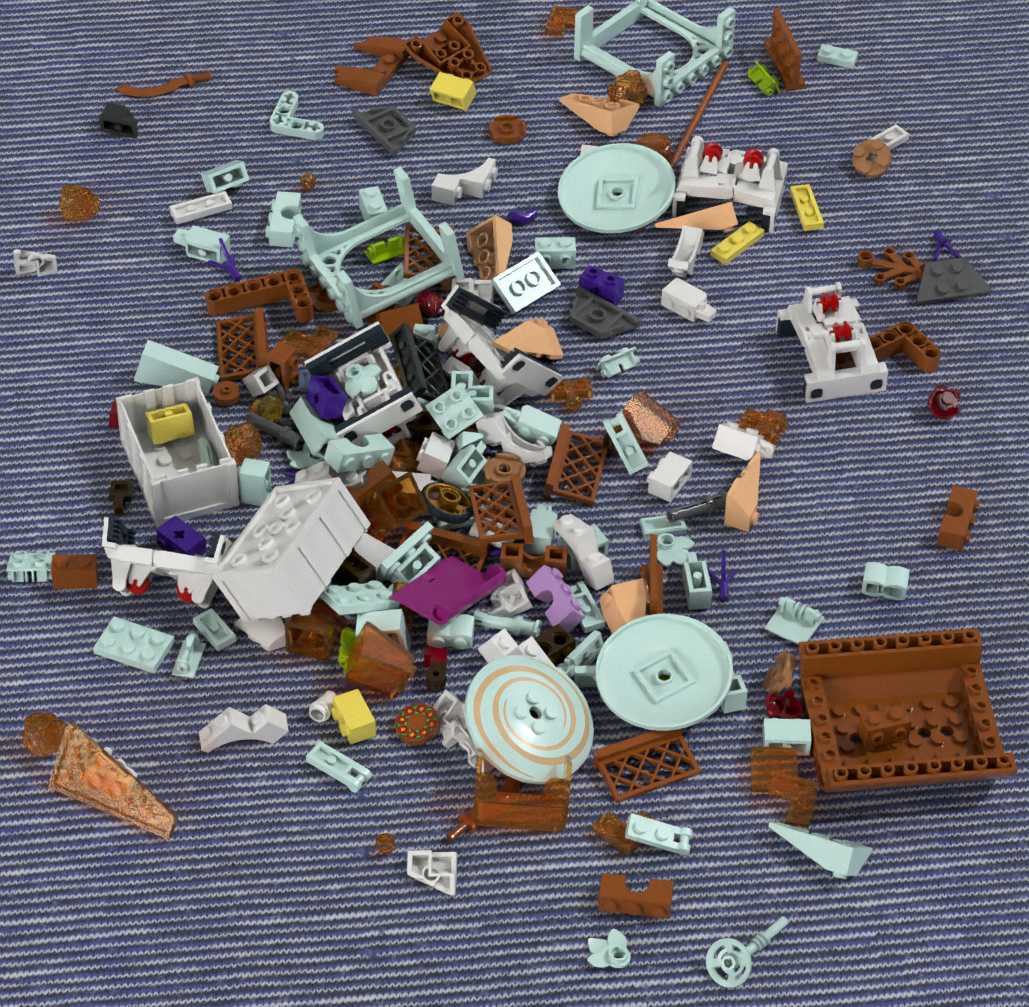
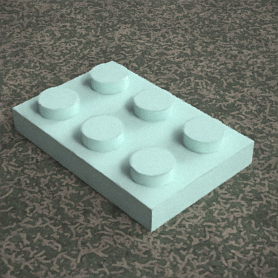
[490,251,561,314]
[376,521,434,583]
[319,581,400,615]
[93,617,175,674]

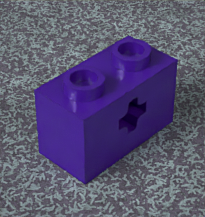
[579,265,625,306]
[306,375,347,420]
[156,515,206,556]

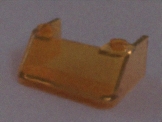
[472,748,572,832]

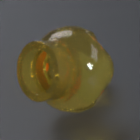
[252,395,282,420]

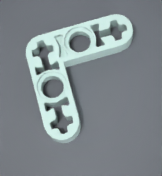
[270,91,324,140]

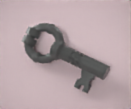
[266,384,297,428]

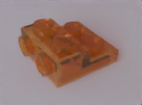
[738,408,789,447]

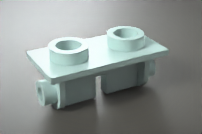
[595,346,640,378]
[172,633,206,679]

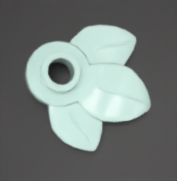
[345,364,382,398]
[286,442,325,469]
[657,533,695,567]
[587,929,631,968]

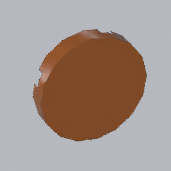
[488,115,527,145]
[308,281,338,313]

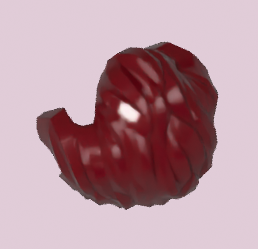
[413,290,445,317]
[927,385,961,419]
[765,689,803,719]

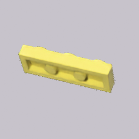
[790,184,824,231]
[710,221,765,265]

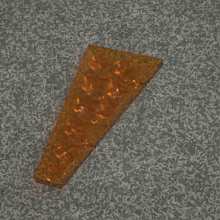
[48,721,179,839]

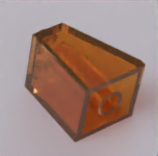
[614,390,681,444]
[365,471,430,533]
[284,601,346,662]
[345,621,416,699]

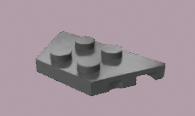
[352,106,416,156]
[915,257,992,305]
[569,286,642,339]

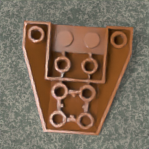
[402,12,493,84]

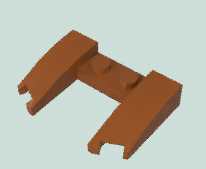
[335,36,410,96]

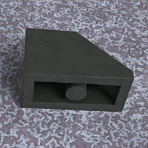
[99,102,138,139]

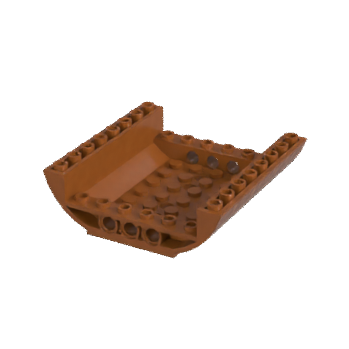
[799,628,1018,793]

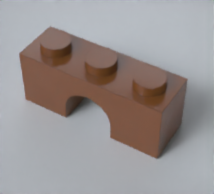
[346,460,402,514]
[937,485,980,551]
[500,542,568,581]
[598,873,674,919]

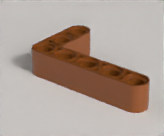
[205,269,314,323]
[835,321,941,373]

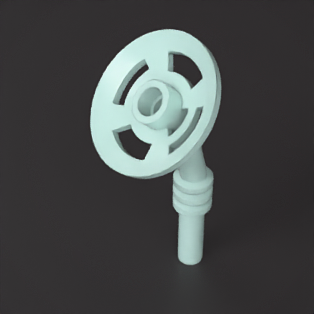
[706,916,789,988]

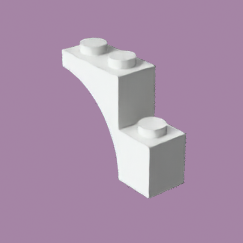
[432,158,498,206]
[668,225,705,278]
[476,412,553,466]
[294,460,368,490]
[553,514,615,591]
[478,628,553,665]
[199,704,289,753]

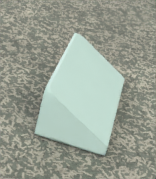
[450,431,483,458]

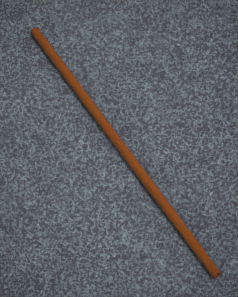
[636,61,729,231]

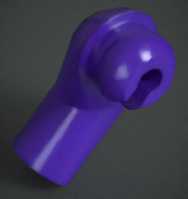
[507,209,538,226]

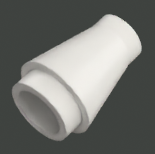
[309,691,337,722]

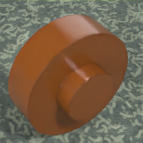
[213,381,241,406]

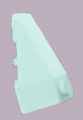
[768,822,873,879]

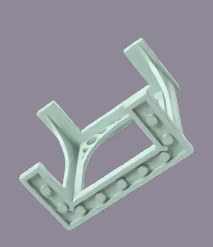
[574,0,736,108]
[293,167,465,329]

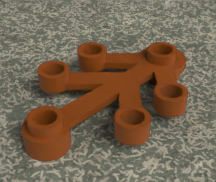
[857,247,925,290]

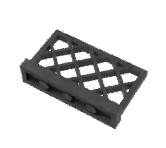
[390,323,449,402]

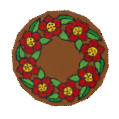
[394,703,441,745]

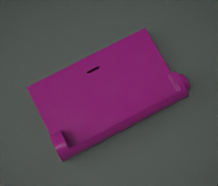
[391,556,507,625]

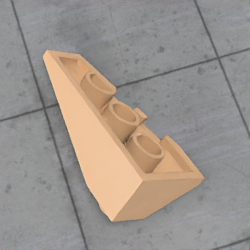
[559,93,639,136]
[654,202,738,233]
[466,215,513,280]
[492,318,563,359]
[724,453,761,532]
[599,578,650,634]

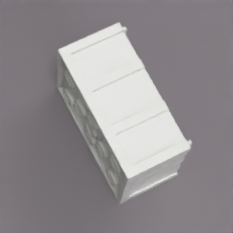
[116,377,239,527]
[210,477,371,622]

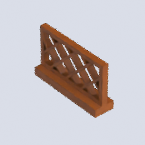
[764,8,805,92]
[403,224,454,291]
[216,307,270,382]
[542,423,608,506]
[468,473,534,544]
[398,520,490,572]
[640,534,663,615]
[593,729,701,804]

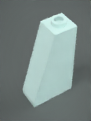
[134,340,220,394]
[289,397,339,460]

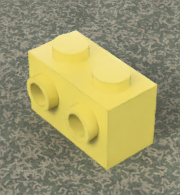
[430,72,476,111]
[145,403,195,445]
[330,689,376,745]

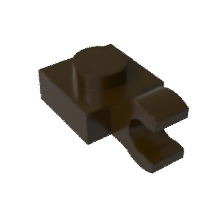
[109,480,134,516]

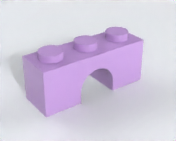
[526,565,585,633]

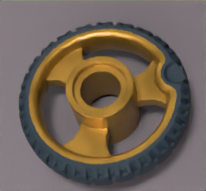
[420,482,473,524]

